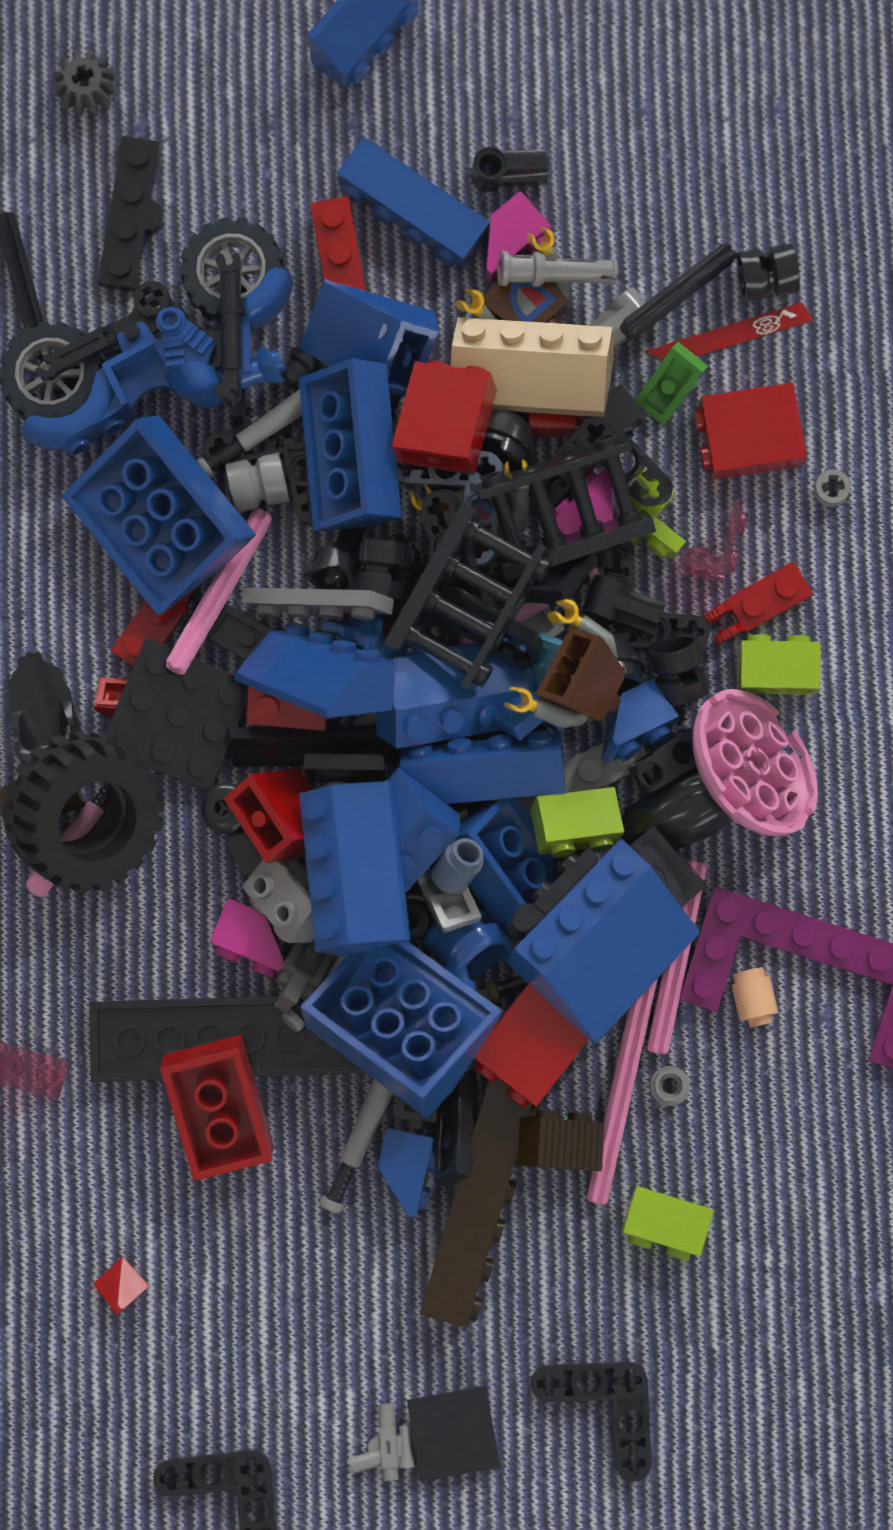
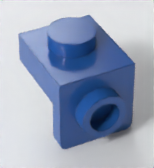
[493,689,564,740]

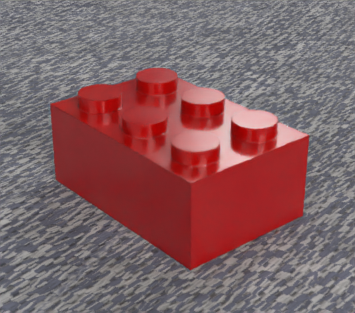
[160,1035,274,1181]

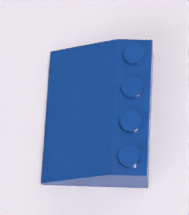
[62,415,256,616]
[505,839,701,1045]
[300,941,503,1119]

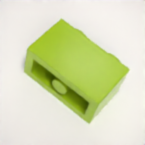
[738,634,821,695]
[530,787,624,858]
[621,1186,714,1262]

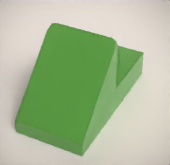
[635,342,708,426]

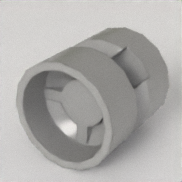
[225,452,290,513]

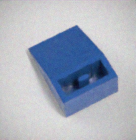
[299,279,439,397]

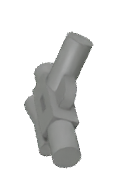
[348,1403,415,1481]

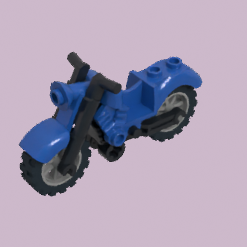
[0,217,294,456]

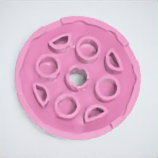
[692,689,818,837]

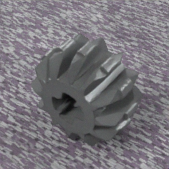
[52,49,117,116]

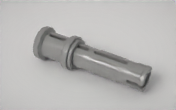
[497,251,618,287]

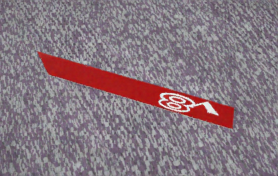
[643,302,814,360]

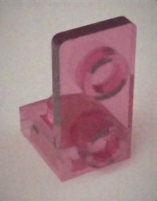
[678,499,748,582]
[0,1042,69,1099]

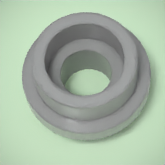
[650,1066,690,1106]

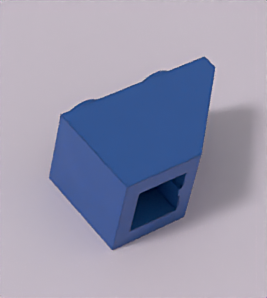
[601,679,679,765]
[378,1128,435,1218]

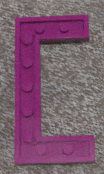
[679,886,893,1069]

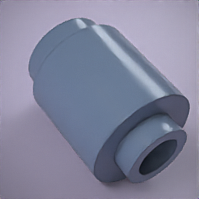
[432,838,484,894]

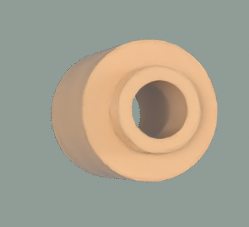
[731,967,779,1028]

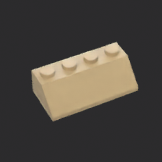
[451,317,614,417]

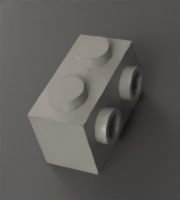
[242,858,314,943]

